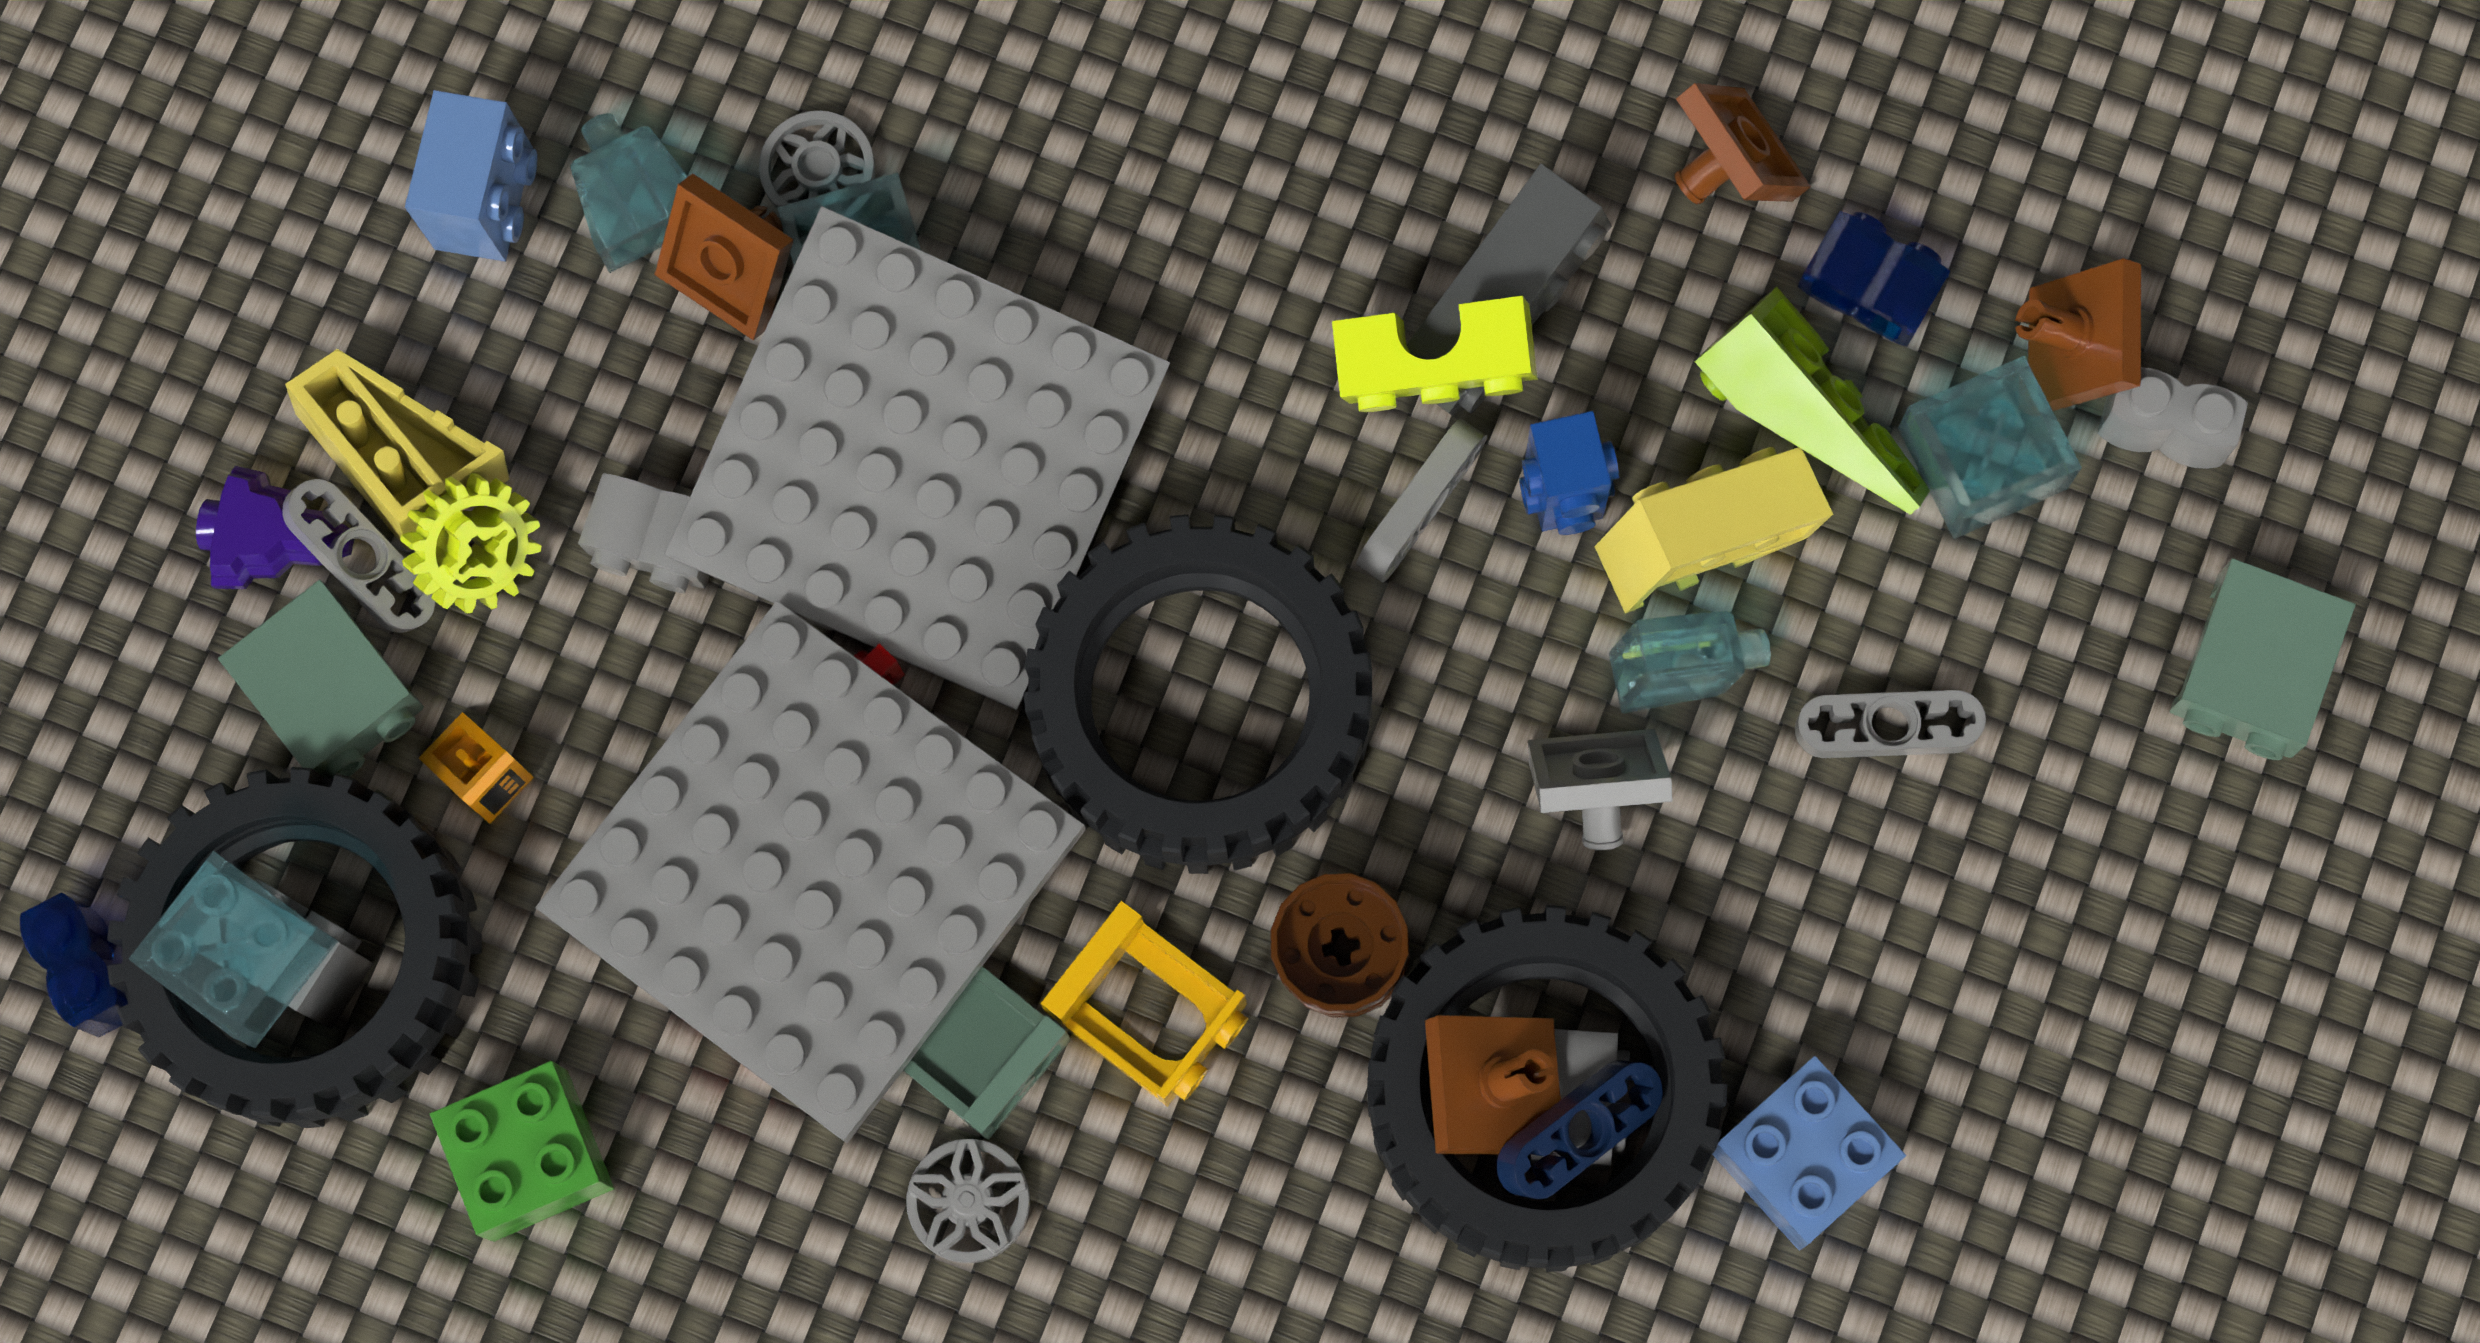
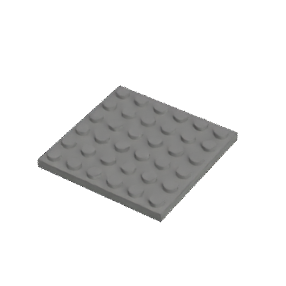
[664,206,1170,710]
[535,601,1086,1144]

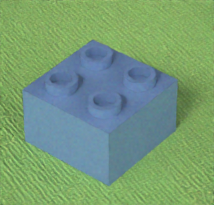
[405,90,537,262]
[1712,1056,1907,1251]

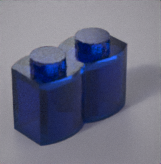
[1797,211,1950,347]
[20,892,128,1038]

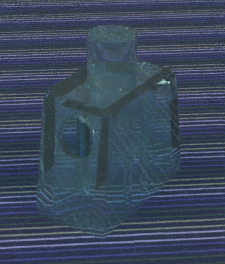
[570,113,688,273]
[1609,611,1771,713]

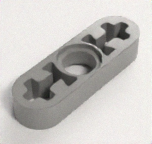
[1356,418,1487,583]
[282,479,435,633]
[1795,690,1986,758]

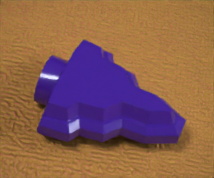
[196,466,354,589]

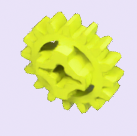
[400,473,542,613]

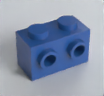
[1519,411,1619,535]

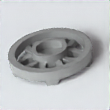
[759,111,875,224]
[906,1139,1030,1263]

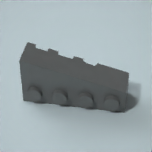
[1407,163,1612,419]

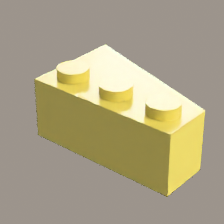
[285,349,510,551]
[1594,447,1833,614]

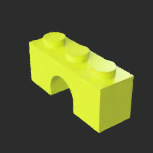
[1332,296,1538,412]

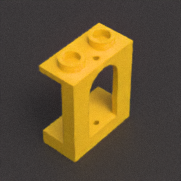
[1040,901,1248,1107]

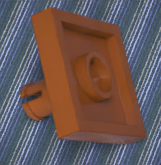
[1675,83,1811,204]
[654,173,794,341]
[2015,258,2141,413]
[1425,1015,1561,1155]

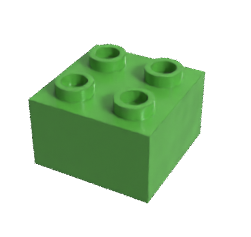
[429,1061,614,1242]

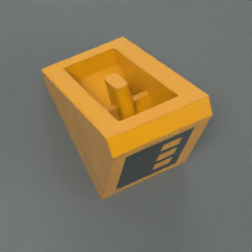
[419,712,534,824]

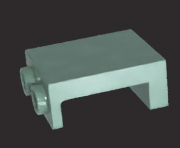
[2169,558,2356,760]
[218,579,424,779]
[903,966,1071,1140]

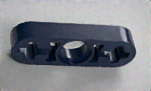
[1497,1060,1663,1199]

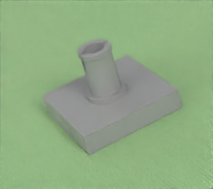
[1527,729,1673,850]

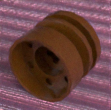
[1271,873,1410,1018]

